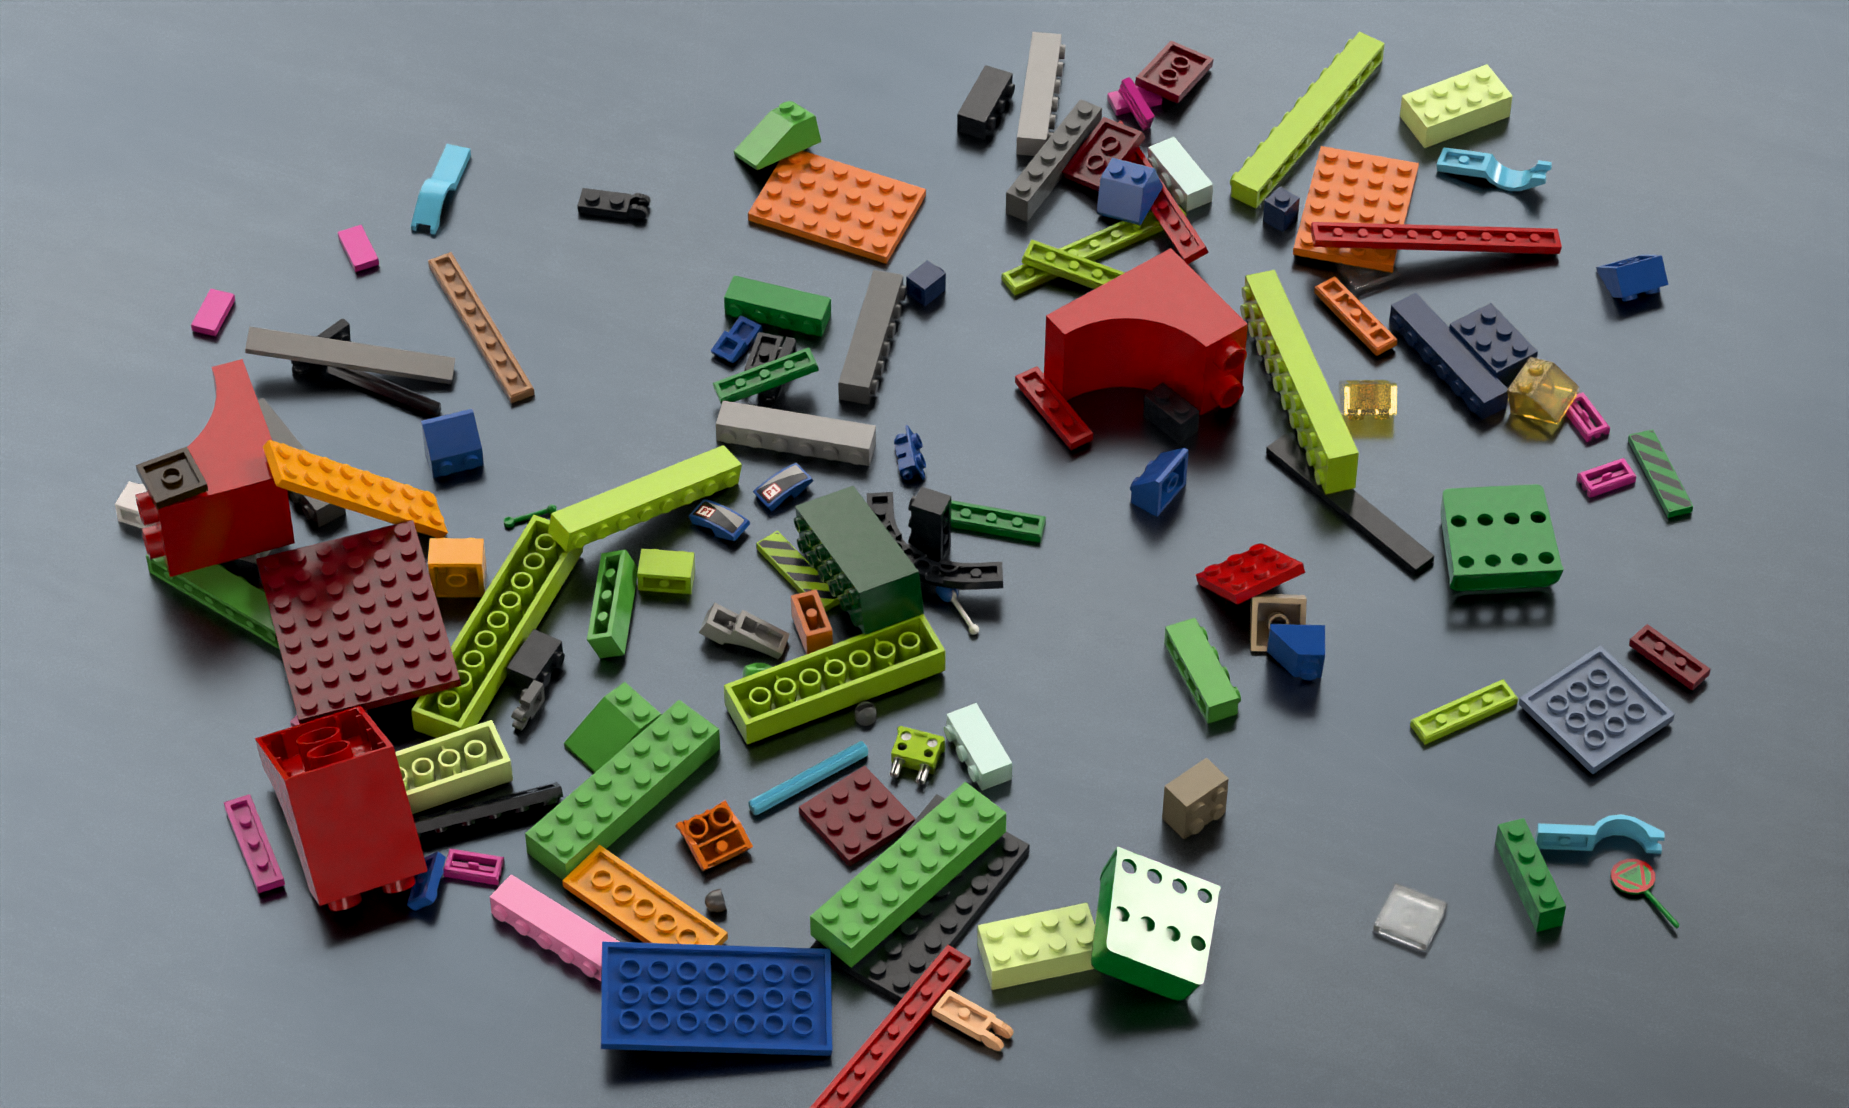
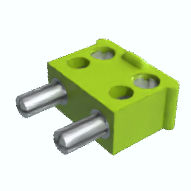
[889,726,945,785]

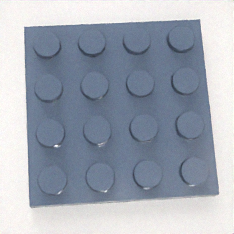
[1519,645,1675,774]

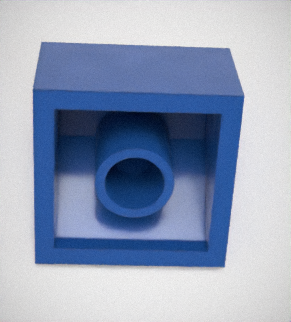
[1096,158,1163,225]
[1596,254,1669,301]
[421,409,484,478]
[1130,448,1189,517]
[1267,624,1325,680]

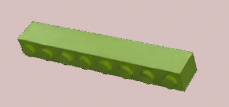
[548,445,742,552]

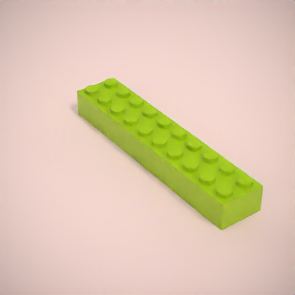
[1240,270,1359,494]
[411,515,583,738]

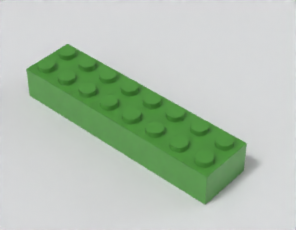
[525,700,720,880]
[810,782,1006,968]

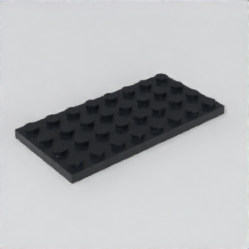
[811,794,1030,1002]

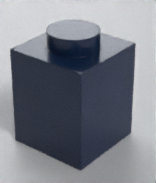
[1263,186,1300,232]
[906,260,946,306]

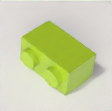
[637,549,695,594]

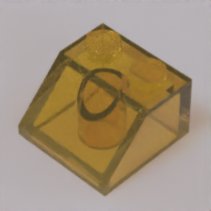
[1507,357,1580,425]
[1339,380,1397,420]

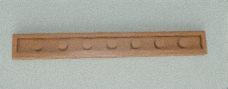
[428,252,535,404]

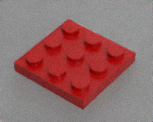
[1196,543,1305,604]

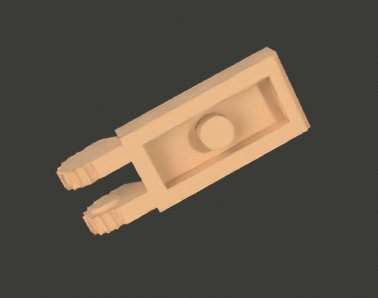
[932,990,1014,1052]

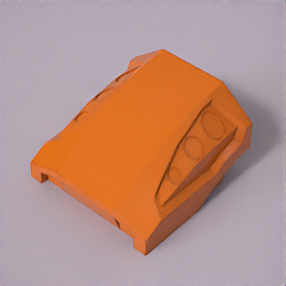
[675,800,753,871]

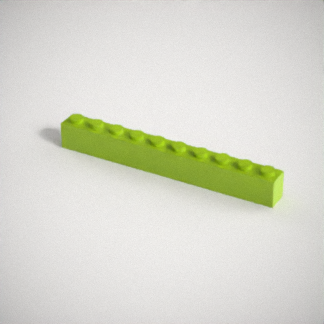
[1230,32,1385,209]

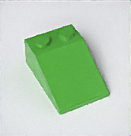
[734,101,822,170]
[564,682,661,773]

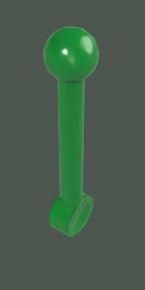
[503,504,557,528]

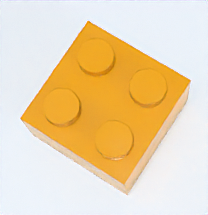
[428,538,487,597]

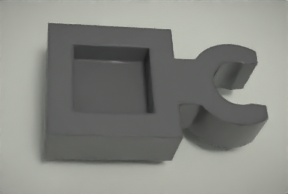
[511,680,545,730]

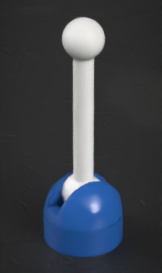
[935,586,979,635]

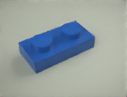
[407,851,446,911]

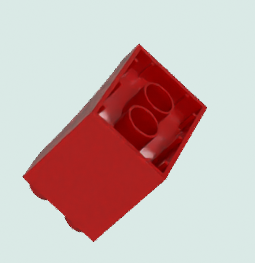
[1044,248,1248,415]
[135,359,295,577]
[255,705,428,911]

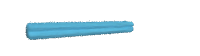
[748,741,868,815]

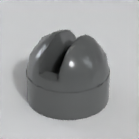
[855,701,876,726]
[705,888,727,913]

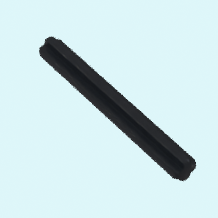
[327,366,441,417]

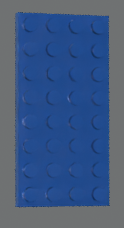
[601,941,832,1056]

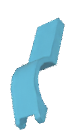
[411,144,471,235]
[1436,147,1552,191]
[1535,814,1665,854]

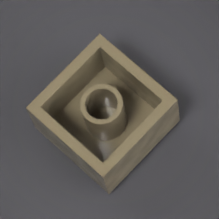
[1162,757,1229,839]

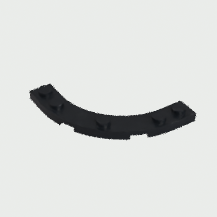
[867,492,1003,590]

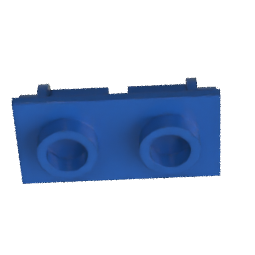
[894,425,926,480]

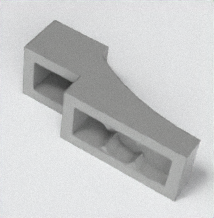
[699,602,790,659]

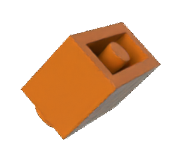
[791,589,833,654]

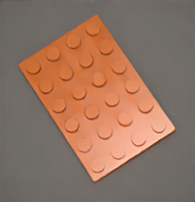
[1293,146,1419,273]
[748,151,926,264]

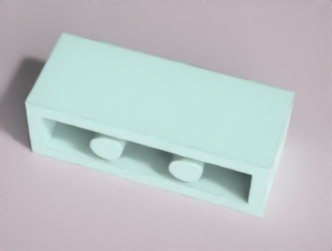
[1147,137,1213,212]
[944,703,1012,791]

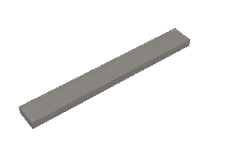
[245,326,455,384]

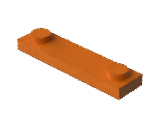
[1314,276,1398,356]

